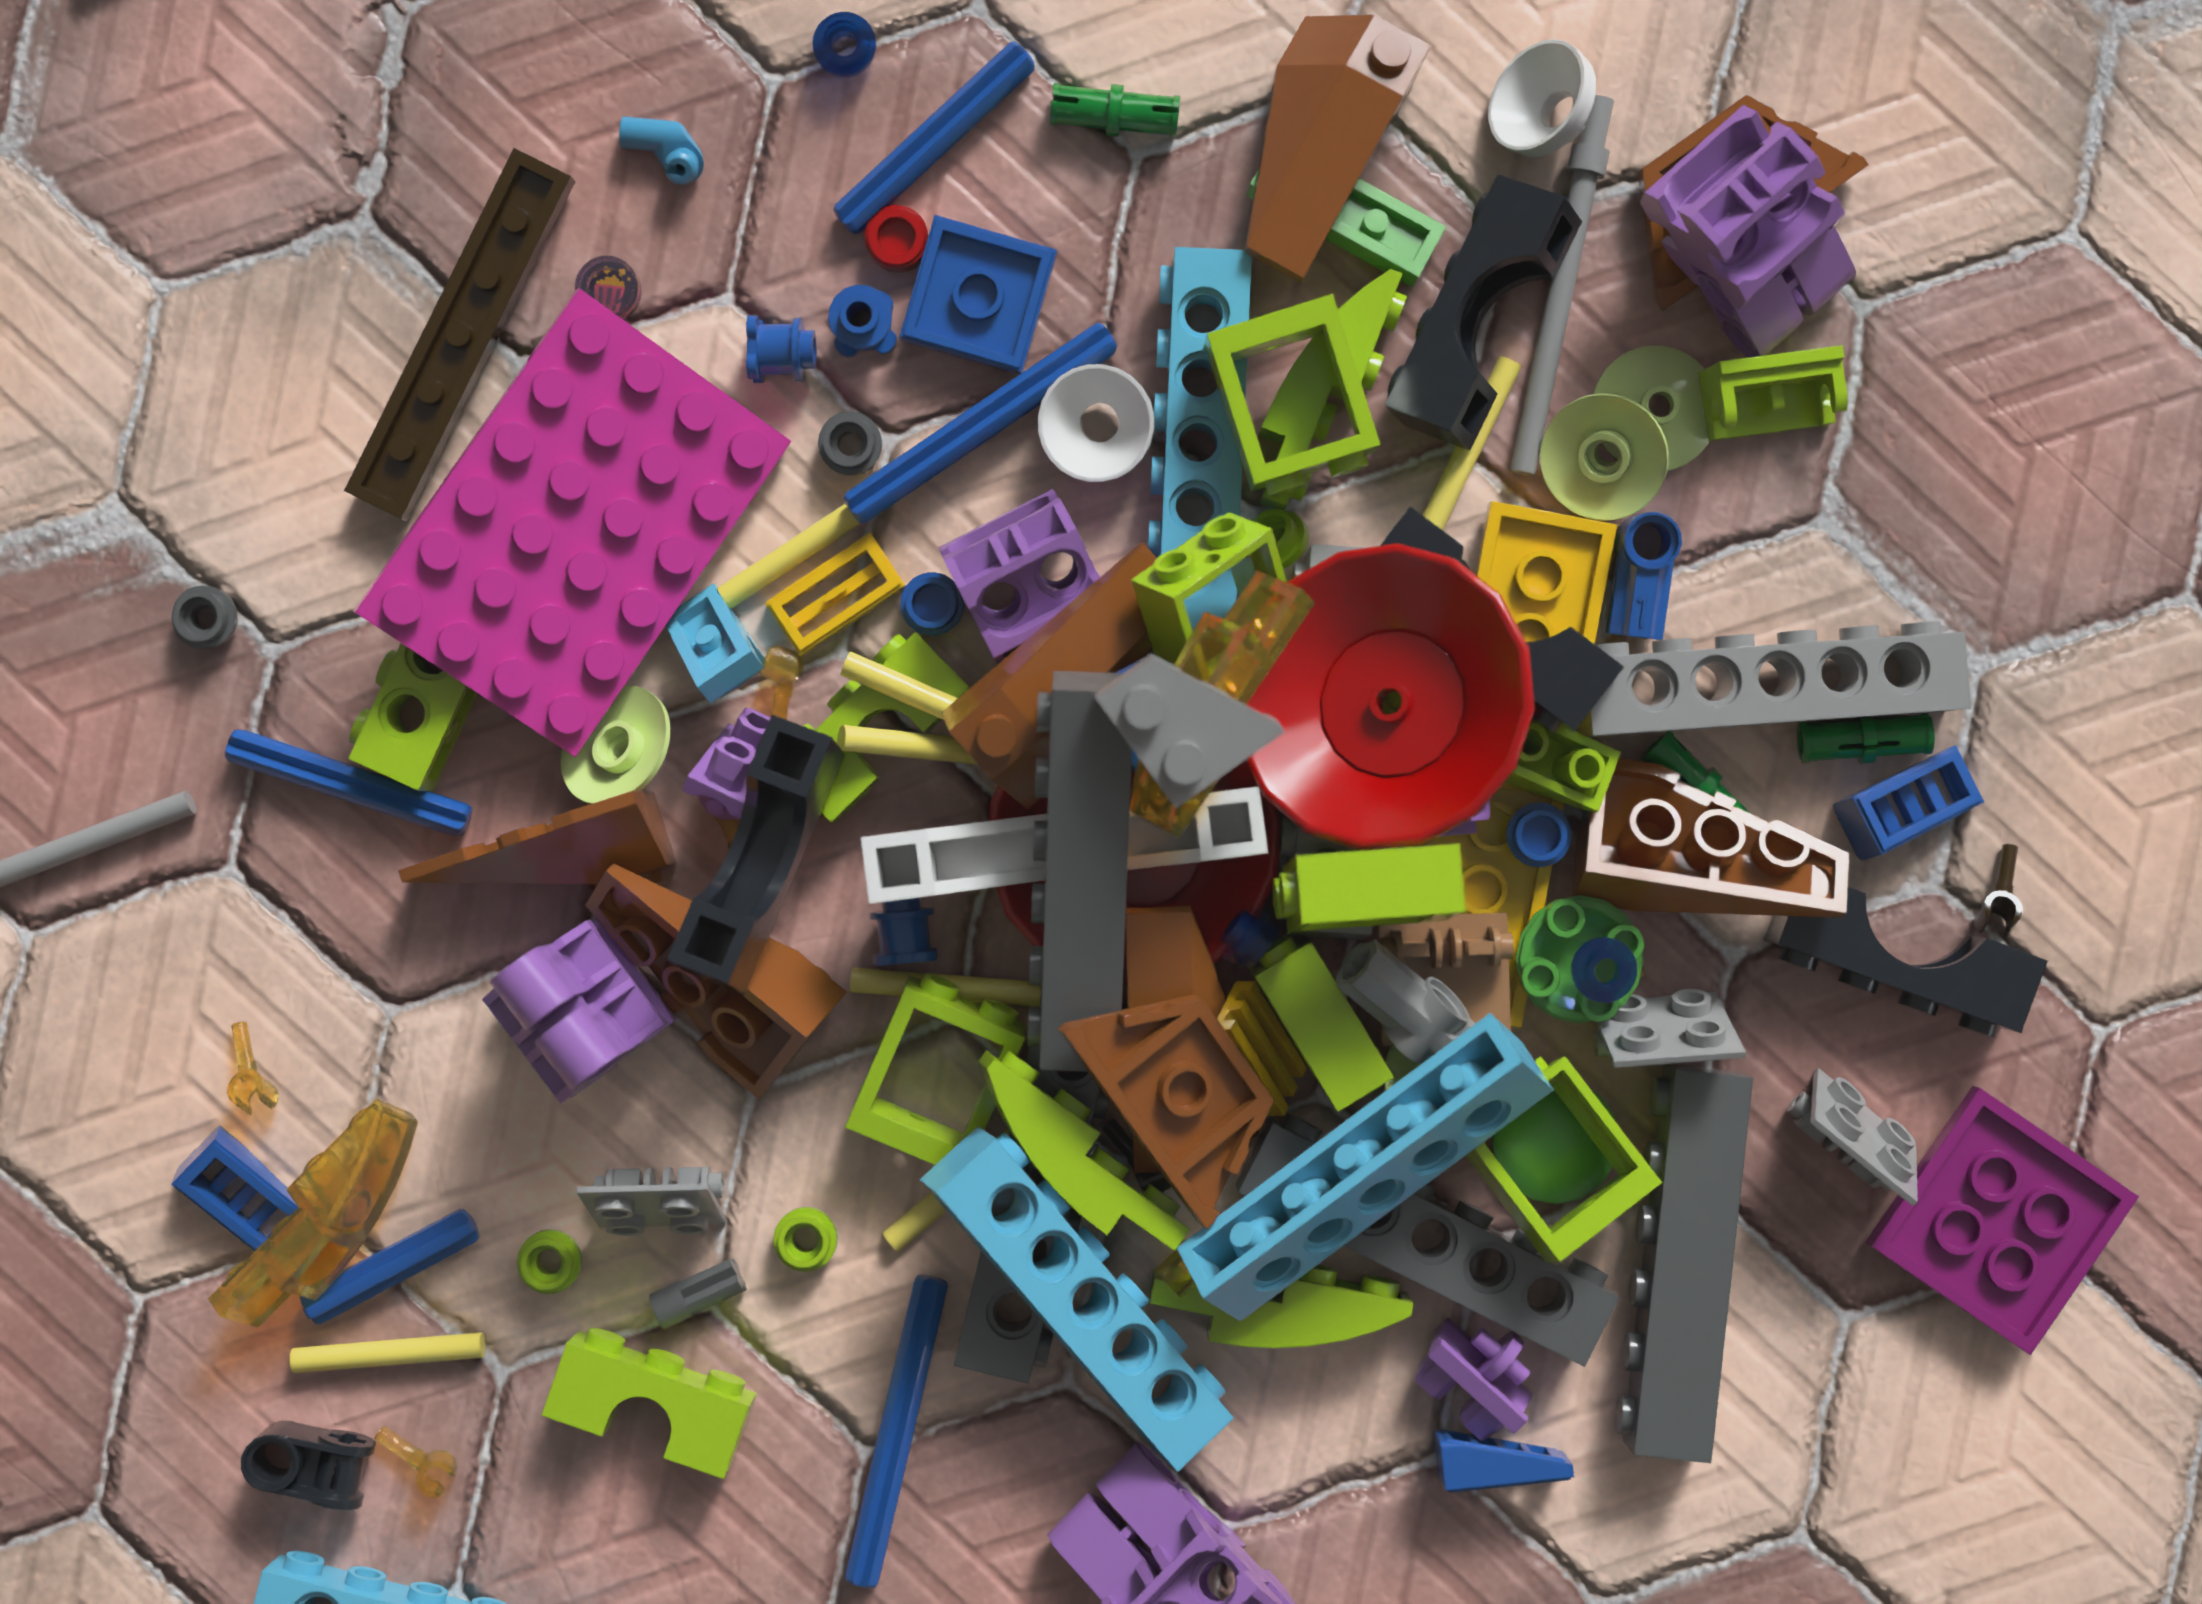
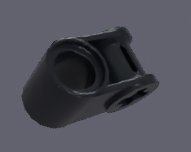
[241,1420,376,1510]

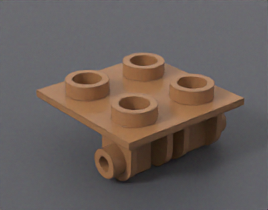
[1378,913,1514,1046]

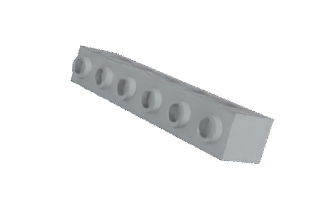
[1575,621,1971,737]

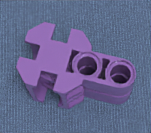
[1640,105,1856,358]
[938,489,1100,665]
[482,919,677,1104]
[1047,1441,1295,1604]

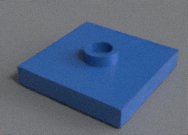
[899,215,1058,375]

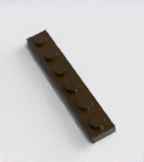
[344,148,576,522]

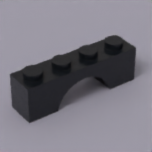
[1385,174,1582,451]
[1380,506,1624,734]
[667,714,845,995]
[1764,887,2048,1039]

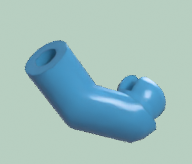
[619,116,704,185]

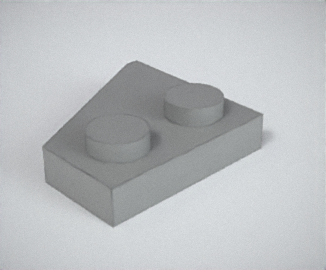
[1095,654,1285,808]

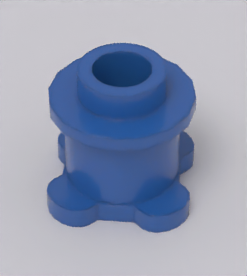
[828,285,897,358]
[746,315,817,383]
[870,897,938,966]

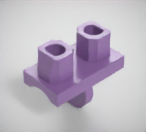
[682,707,770,820]
[1415,1317,1532,1441]

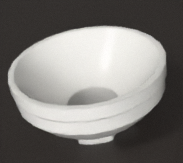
[1488,39,1596,157]
[1038,364,1155,482]

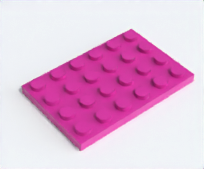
[353,288,791,757]

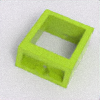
[1204,294,1381,497]
[1131,512,1287,698]
[1272,844,1466,932]
[1249,934,1394,1112]
[845,973,1026,1165]
[1465,1056,1662,1263]

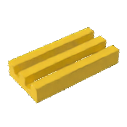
[765,532,906,657]
[1217,981,1307,1116]

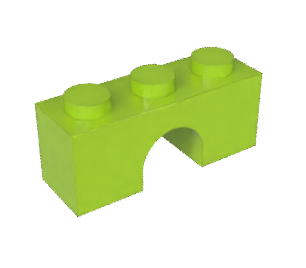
[804,632,970,822]
[541,1328,757,1479]

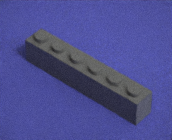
[1028,671,1132,1072]
[1615,1064,1753,1464]

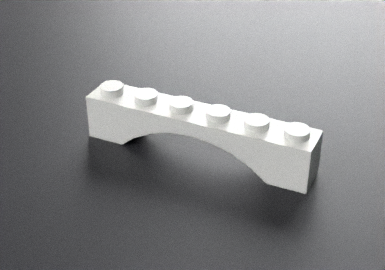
[861,787,1268,904]

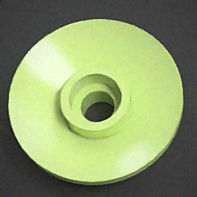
[1593,345,1709,471]
[1540,393,1669,521]
[561,685,670,804]

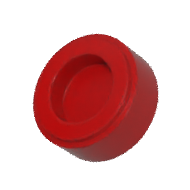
[865,205,929,273]

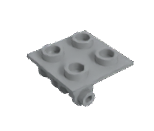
[1593,989,1746,1068]
[1787,1068,1918,1206]
[576,1166,726,1236]

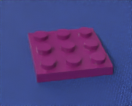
[1865,1085,2139,1355]

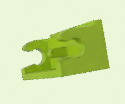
[1698,345,1848,442]

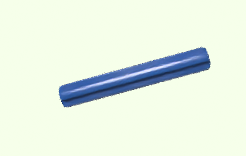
[833,41,1035,234]
[225,729,472,837]

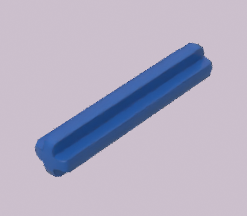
[300,1209,480,1325]

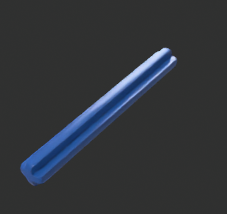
[844,323,1117,524]
[845,1275,948,1588]

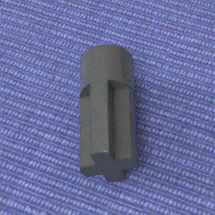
[649,1259,747,1329]

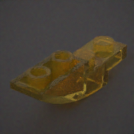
[1130,571,1315,838]
[208,1098,418,1328]

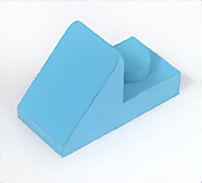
[665,583,767,703]

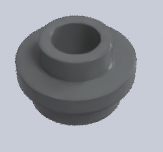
[818,411,882,476]
[171,585,238,649]

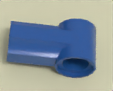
[1605,512,1682,640]

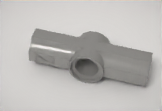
[1335,939,1476,1064]

